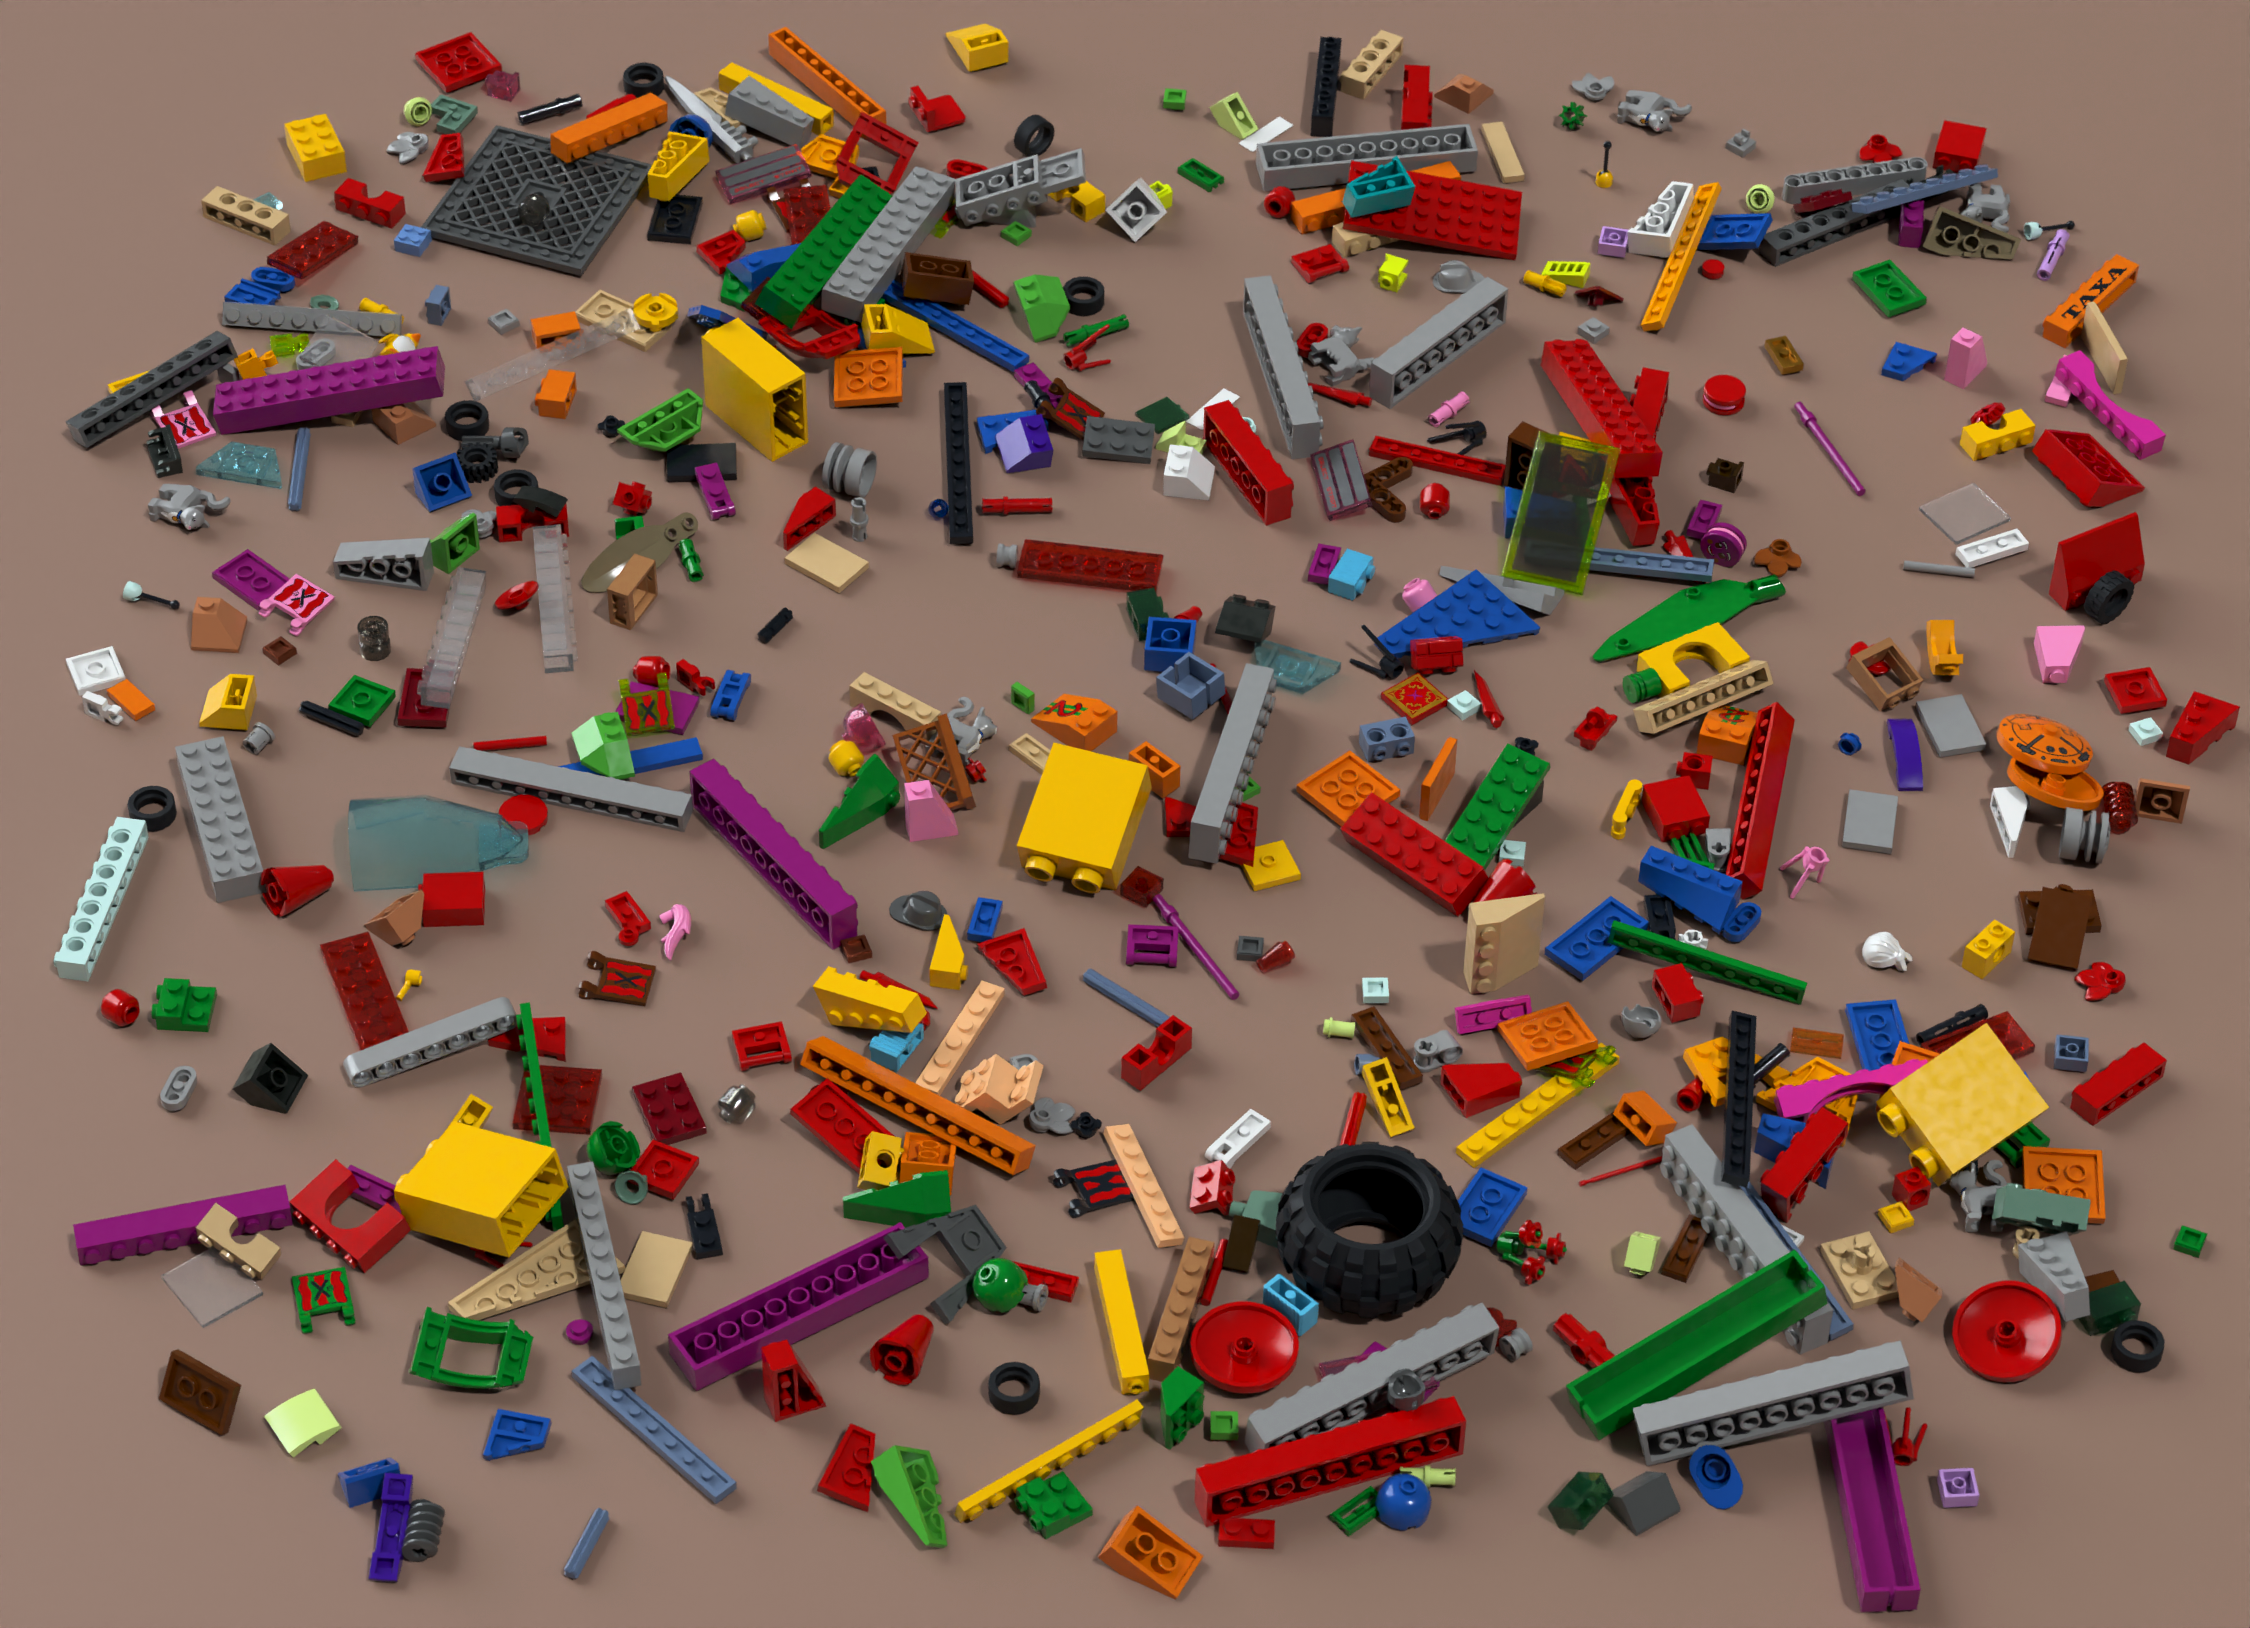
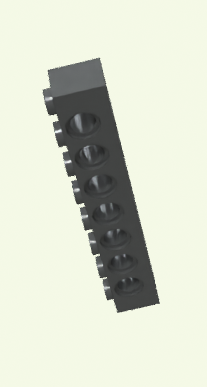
[1759,179,1910,267]
[66,331,238,448]

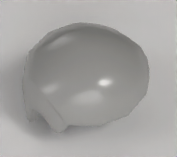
[1621,1004,1662,1038]

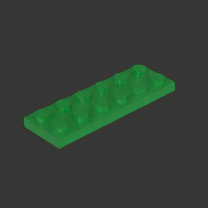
[1445,743,1551,870]

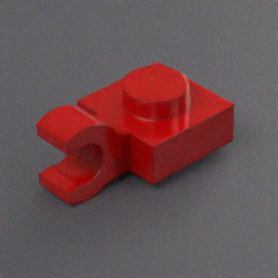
[676,659,715,696]

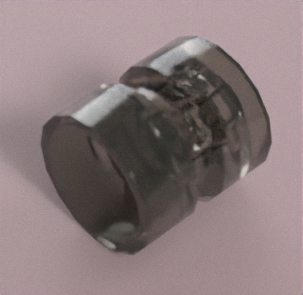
[357,616,391,661]

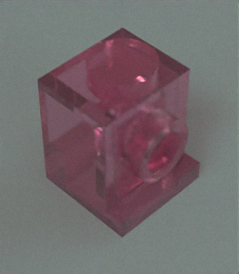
[485,70,520,102]

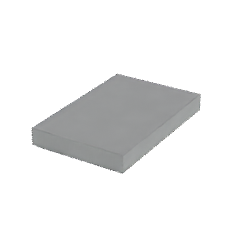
[1915,694,1986,757]
[1842,789,1898,854]

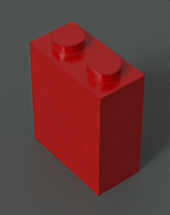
[1932,120,1987,173]
[1641,775,1710,842]
[418,872,485,927]

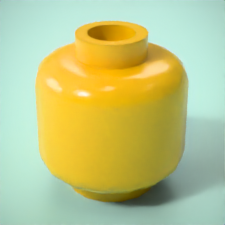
[733,210,767,242]
[828,740,865,777]

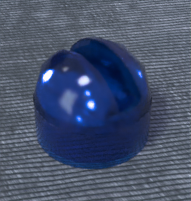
[928,499,948,518]

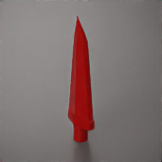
[1308,383,1372,407]
[1663,530,1706,585]
[1474,670,1504,728]
[859,970,938,1009]

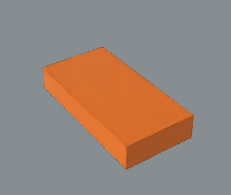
[107,679,155,721]

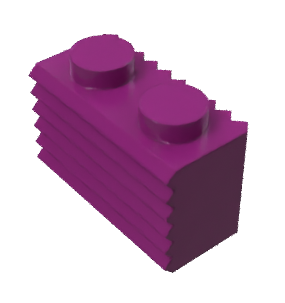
[1898,200,1924,248]

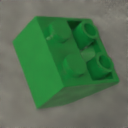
[1160,1366,1205,1450]

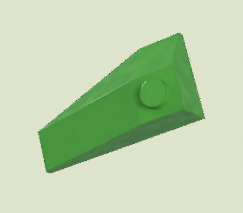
[871,1445,947,1548]

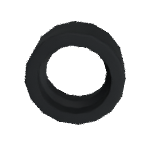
[623,62,664,98]
[1014,115,1055,157]
[1063,276,1104,316]
[445,400,489,441]
[494,469,539,506]
[127,786,177,832]
[2111,1320,2165,1373]
[988,1362,1040,1415]

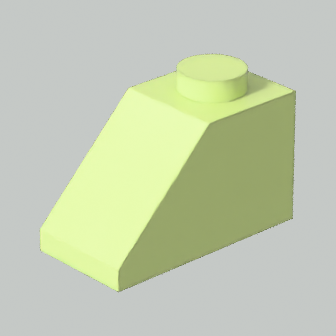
[1209,92,1258,140]
[1624,1231,1661,1275]

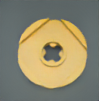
[633,293,678,332]

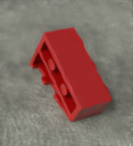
[2166,691,2240,765]
[761,1339,826,1422]

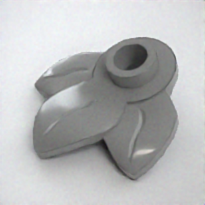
[1572,73,1614,101]
[387,132,429,164]
[462,509,497,538]
[1029,1097,1076,1134]

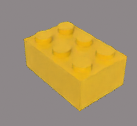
[284,114,347,182]

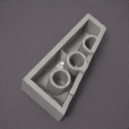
[725,76,814,149]
[333,538,434,591]
[2018,1232,2090,1322]

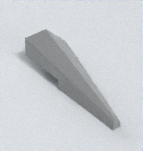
[1439,566,1565,615]

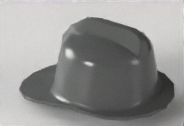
[889,891,947,930]

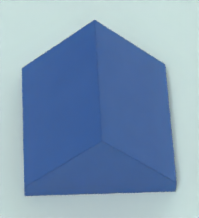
[412,452,472,512]
[337,1457,400,1508]

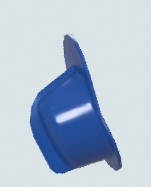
[1689,1445,1743,1509]

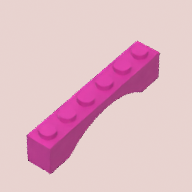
[2055,350,2166,460]
[1774,1059,1928,1123]

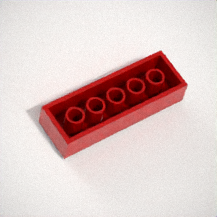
[1203,400,1294,526]
[1340,792,1488,917]

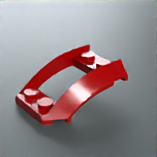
[836,111,919,194]
[758,303,860,359]

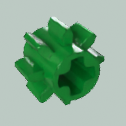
[1559,102,1587,130]

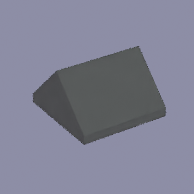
[1603,1471,1681,1536]

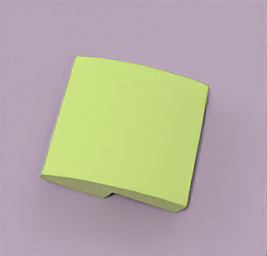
[264,1389,342,1458]

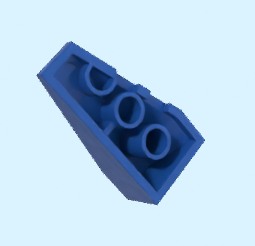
[727,243,801,292]

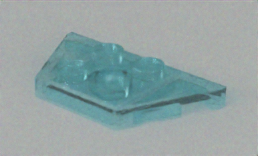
[196,442,282,489]
[1254,640,1341,694]

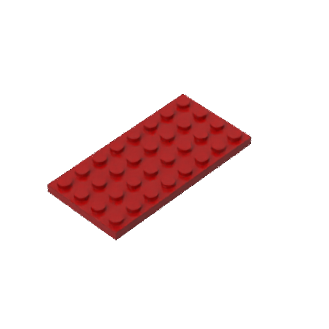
[1342,160,1522,260]

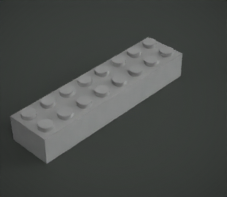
[1369,277,1508,409]
[175,736,266,903]

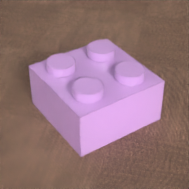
[1598,226,1629,258]
[1937,1468,1979,1508]

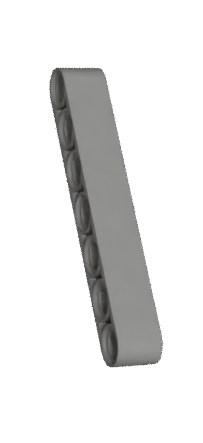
[1782,157,1928,204]
[343,997,517,1087]

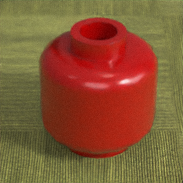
[1264,186,1295,218]
[1420,483,1450,519]
[633,656,671,687]
[101,989,139,1026]

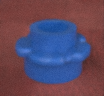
[1838,732,1862,755]

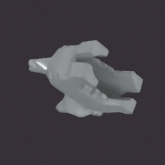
[1308,325,1374,387]

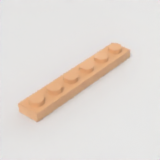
[915,981,1005,1096]
[1103,1124,1184,1248]

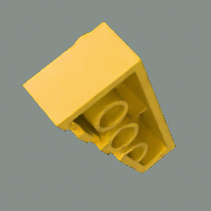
[647,131,709,201]
[813,966,927,1033]

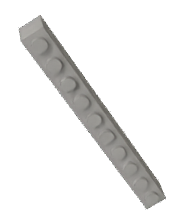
[449,746,693,832]
[567,1161,641,1390]

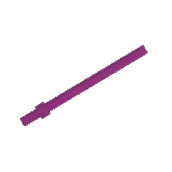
[1794,402,1866,496]
[1153,894,1240,1000]

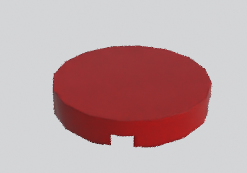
[498,795,548,836]

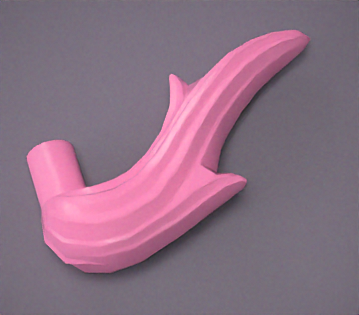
[659,904,691,961]

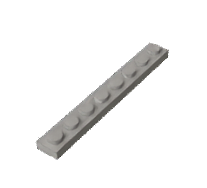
[222,302,402,336]

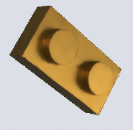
[1765,336,1804,375]

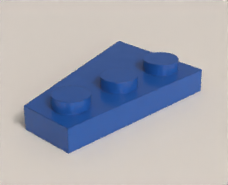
[977,410,1048,454]

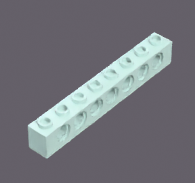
[54,817,149,982]

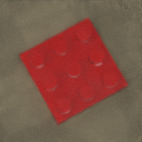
[415,32,502,93]

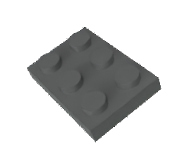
[1082,416,1155,464]

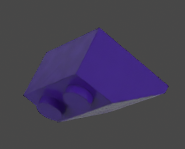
[995,414,1053,473]

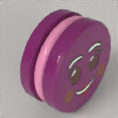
[1700,522,1747,567]

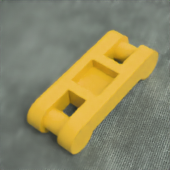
[1611,779,1642,840]

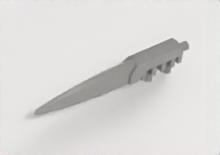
[664,76,758,164]

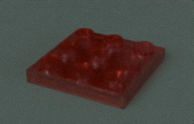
[512,1065,602,1135]

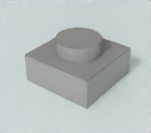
[1577,317,1610,344]

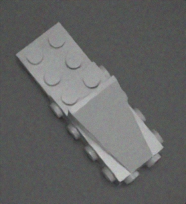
[955,148,1086,228]

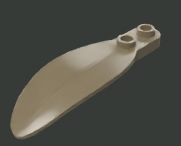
[582,512,698,593]

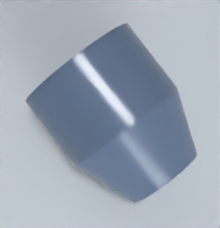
[1354,1054,1380,1075]

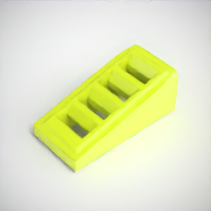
[1541,261,1591,288]

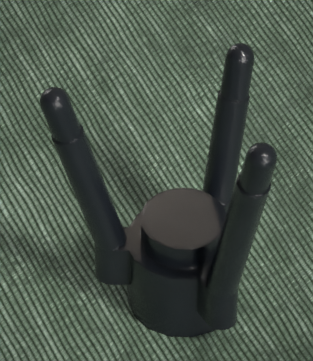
[1427,420,1487,455]
[1350,625,1404,679]

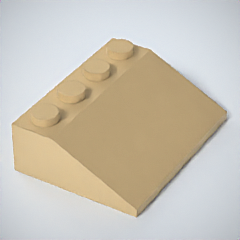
[1463,893,1545,994]

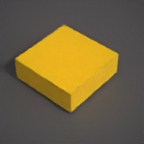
[1878,1201,1915,1234]

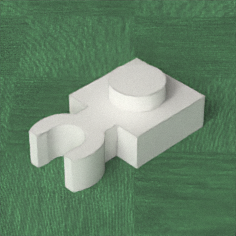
[82,691,123,725]

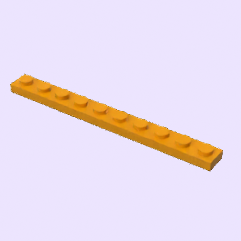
[1641,182,1722,332]

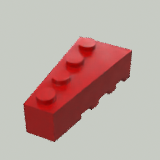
[1760,1107,1848,1223]

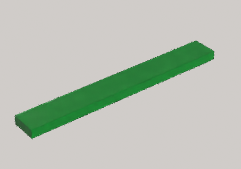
[1608,920,1807,1005]

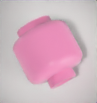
[1402,578,1437,612]

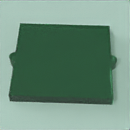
[1135,397,1190,434]

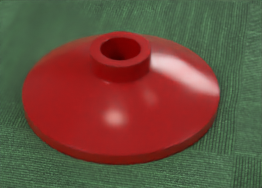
[495,581,539,610]

